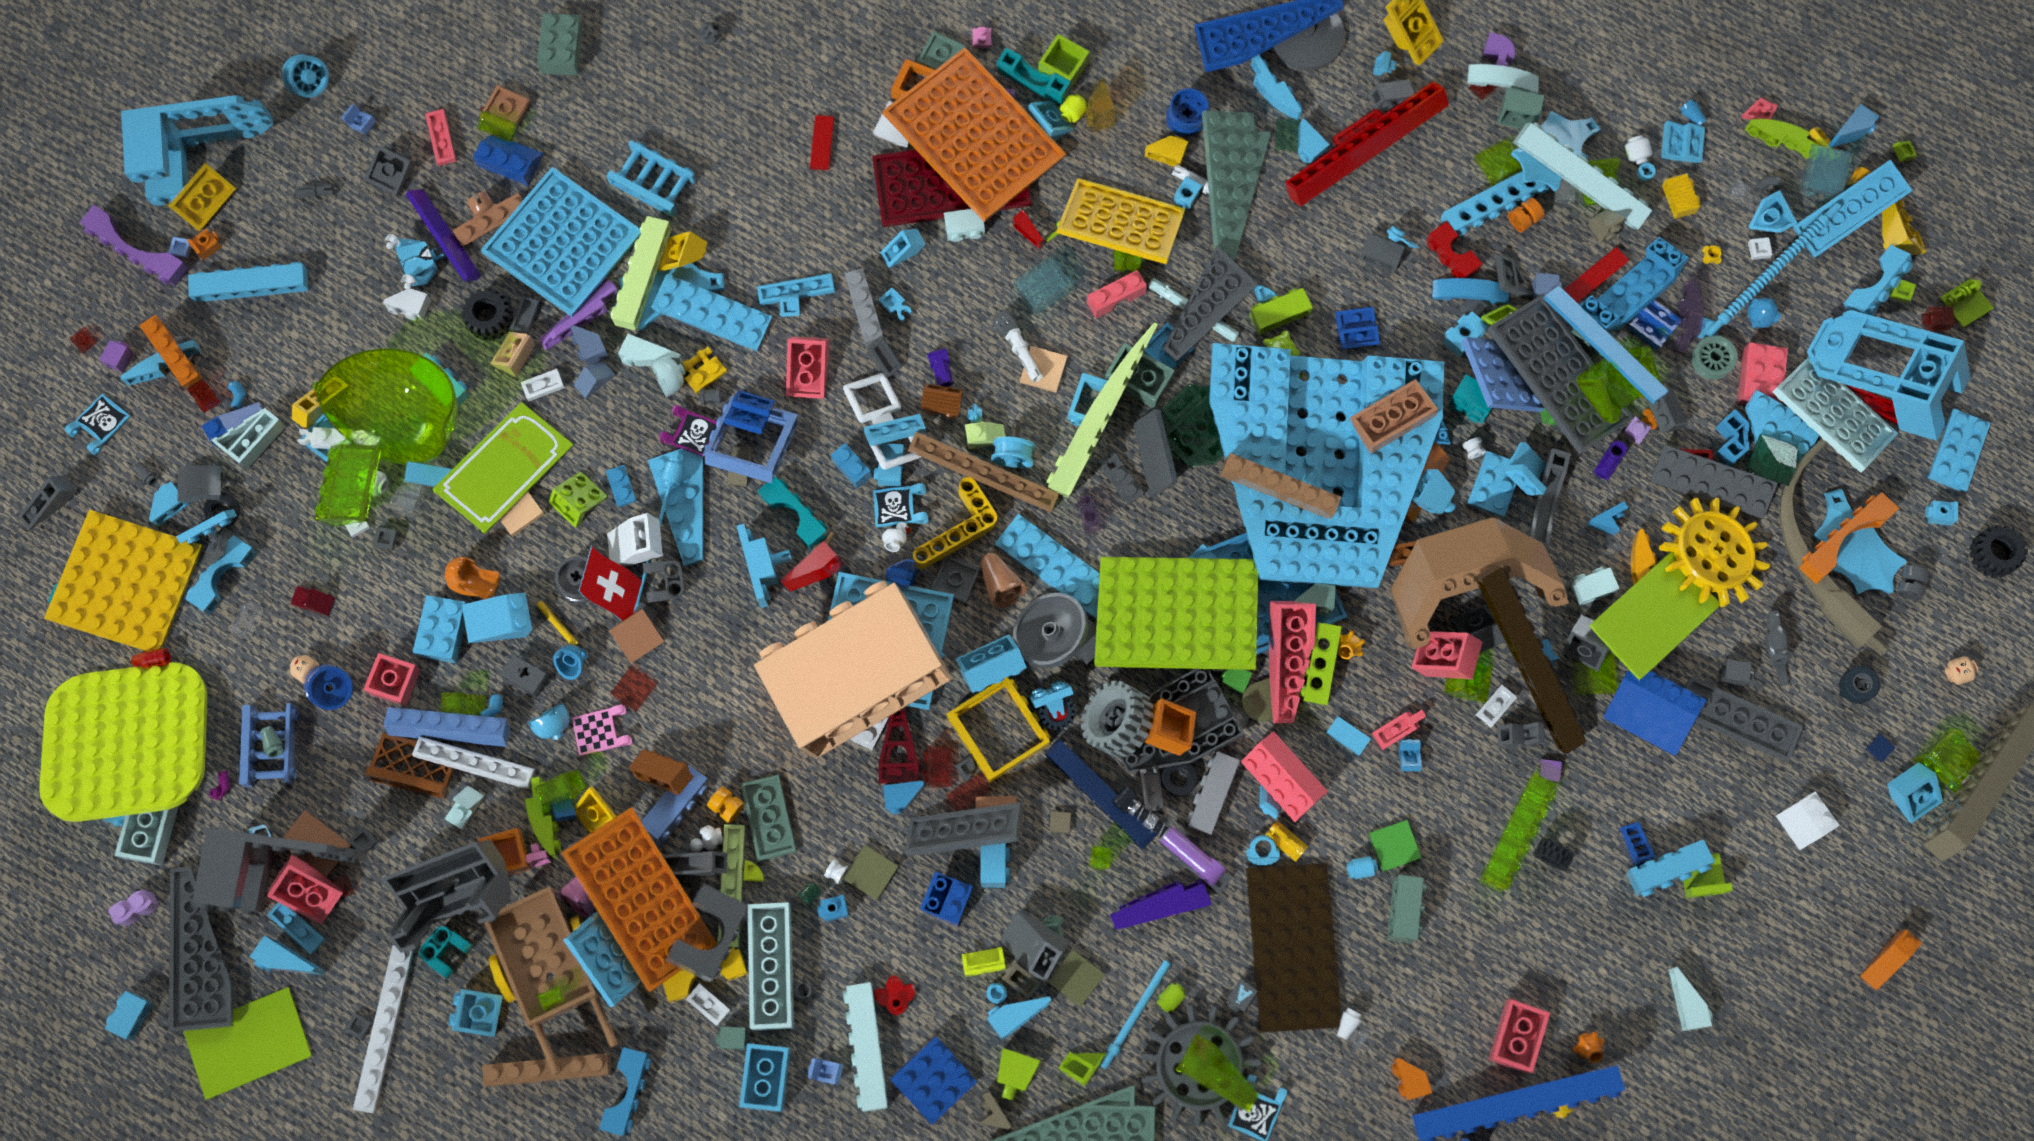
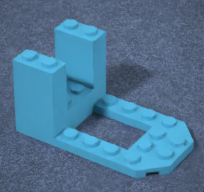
[121,95,273,206]
[1807,310,1971,441]

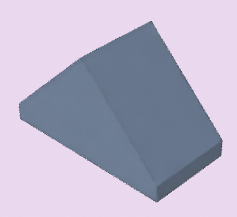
[574,361,616,399]

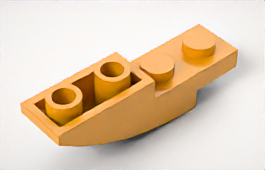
[1630,529,1657,585]

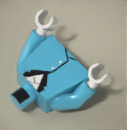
[385,234,445,289]

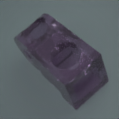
[1076,494,1101,534]

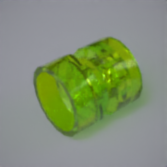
[1114,250,1141,271]

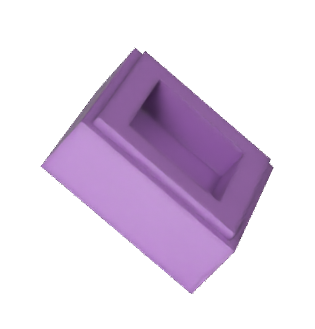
[1539,759,1562,783]

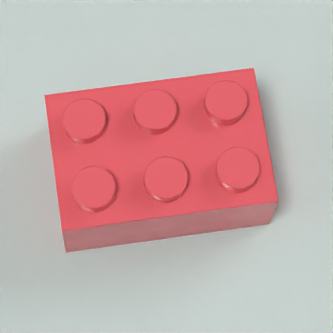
[1737,342,1788,405]
[1411,631,1482,679]
[1488,999,1550,1074]

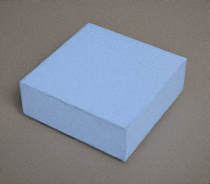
[168,236,192,259]

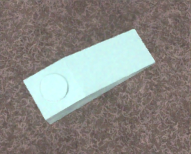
[618,334,683,367]
[1669,967,1713,1031]

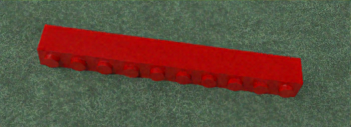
[1285,81,1449,207]

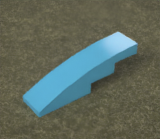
[121,340,200,386]

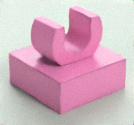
[973,27,991,48]
[526,843,551,868]

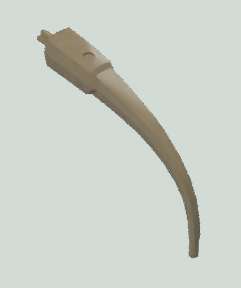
[1780,438,1889,656]

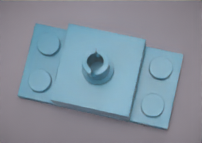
[737,524,792,608]

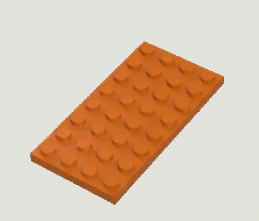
[561,807,718,992]

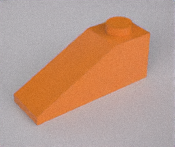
[1860,929,1922,990]

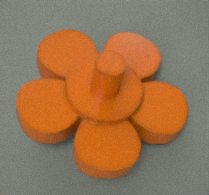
[1641,409,1657,430]

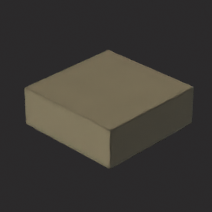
[1050,811,1071,834]

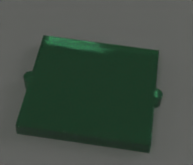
[1275,118,1301,153]

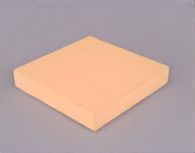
[1020,346,1067,393]

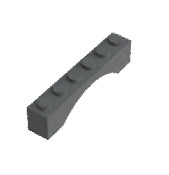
[1528,448,1571,552]

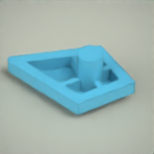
[1259,785,1282,819]

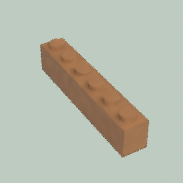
[1219,453,1341,519]
[483,1053,612,1087]

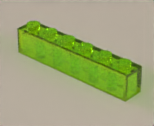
[1479,773,1556,893]

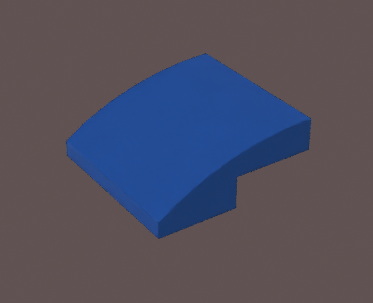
[1627,300,1682,351]
[1335,307,1380,349]
[724,390,775,434]

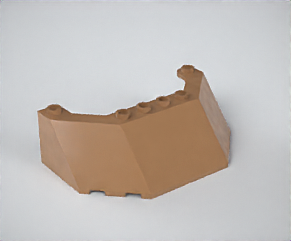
[1390,517,1569,649]

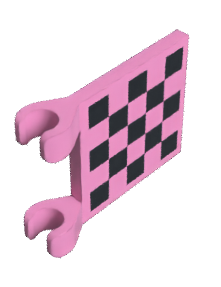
[572,705,632,756]

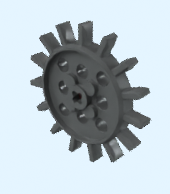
[1140,1005,1260,1127]

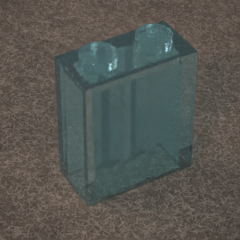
[1800,144,1854,200]
[1014,256,1074,316]

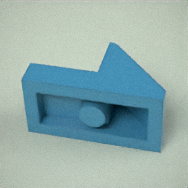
[1587,501,1628,535]

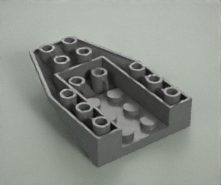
[1119,669,1246,774]

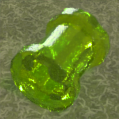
[537,985,564,1011]

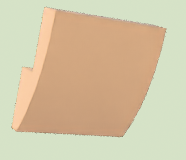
[500,492,544,537]

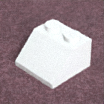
[1776,792,1840,850]

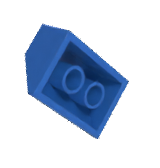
[473,134,544,186]

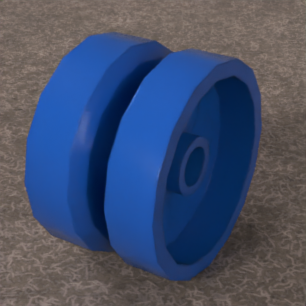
[304,664,353,710]

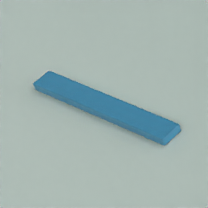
[1544,286,1668,404]

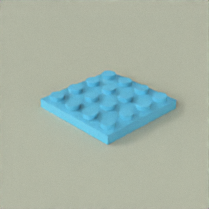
[564,911,642,1007]

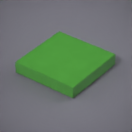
[1369,820,1422,872]

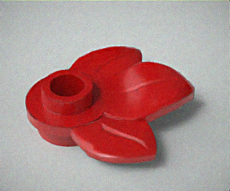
[874,975,915,1015]

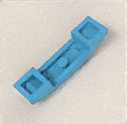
[1432,278,1509,304]

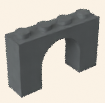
[665,884,748,982]

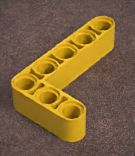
[912,477,997,569]

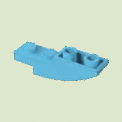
[1251,55,1303,120]

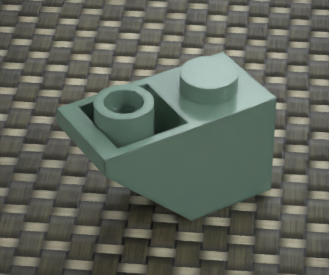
[1294,583,1336,615]

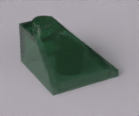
[1746,434,1798,486]

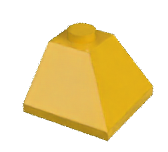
[657,231,708,272]

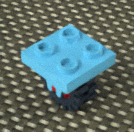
[1028,680,1076,730]

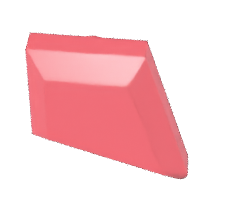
[1741,98,1778,120]

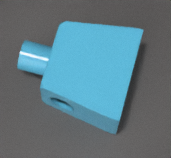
[1411,469,1455,514]

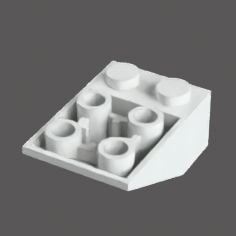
[607,513,663,567]

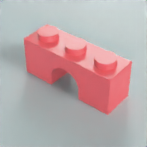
[1087,270,1147,318]

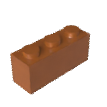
[629,749,693,795]

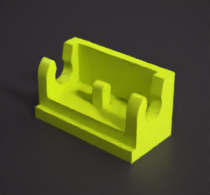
[962,947,1006,977]

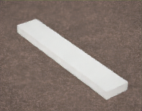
[412,736,535,789]

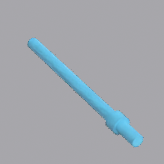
[1099,960,1171,1070]

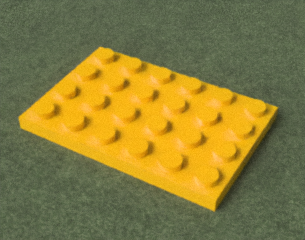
[1057,178,1185,264]

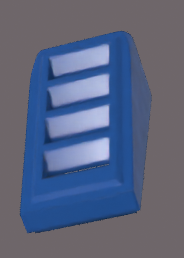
[1620,821,1656,868]

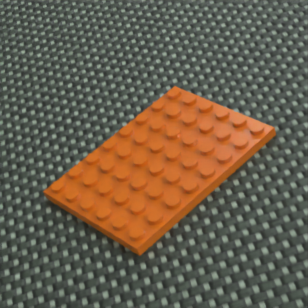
[882,48,1066,222]

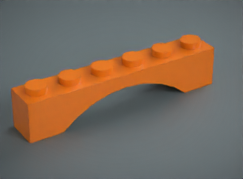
[1799,492,1899,584]

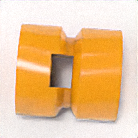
[707,786,745,824]

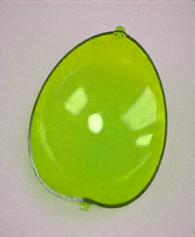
[312,348,458,465]

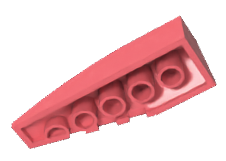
[1269,601,1316,723]

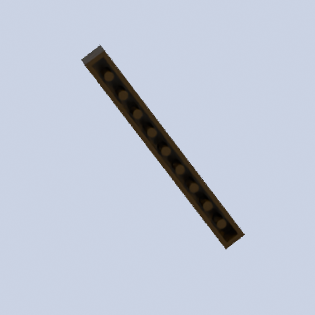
[1474,565,1587,754]

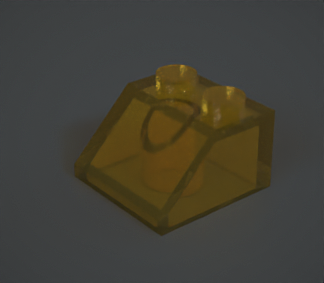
[1085,78,1115,132]

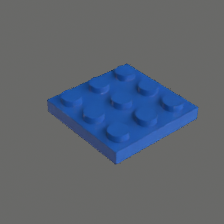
[890,1035,977,1125]

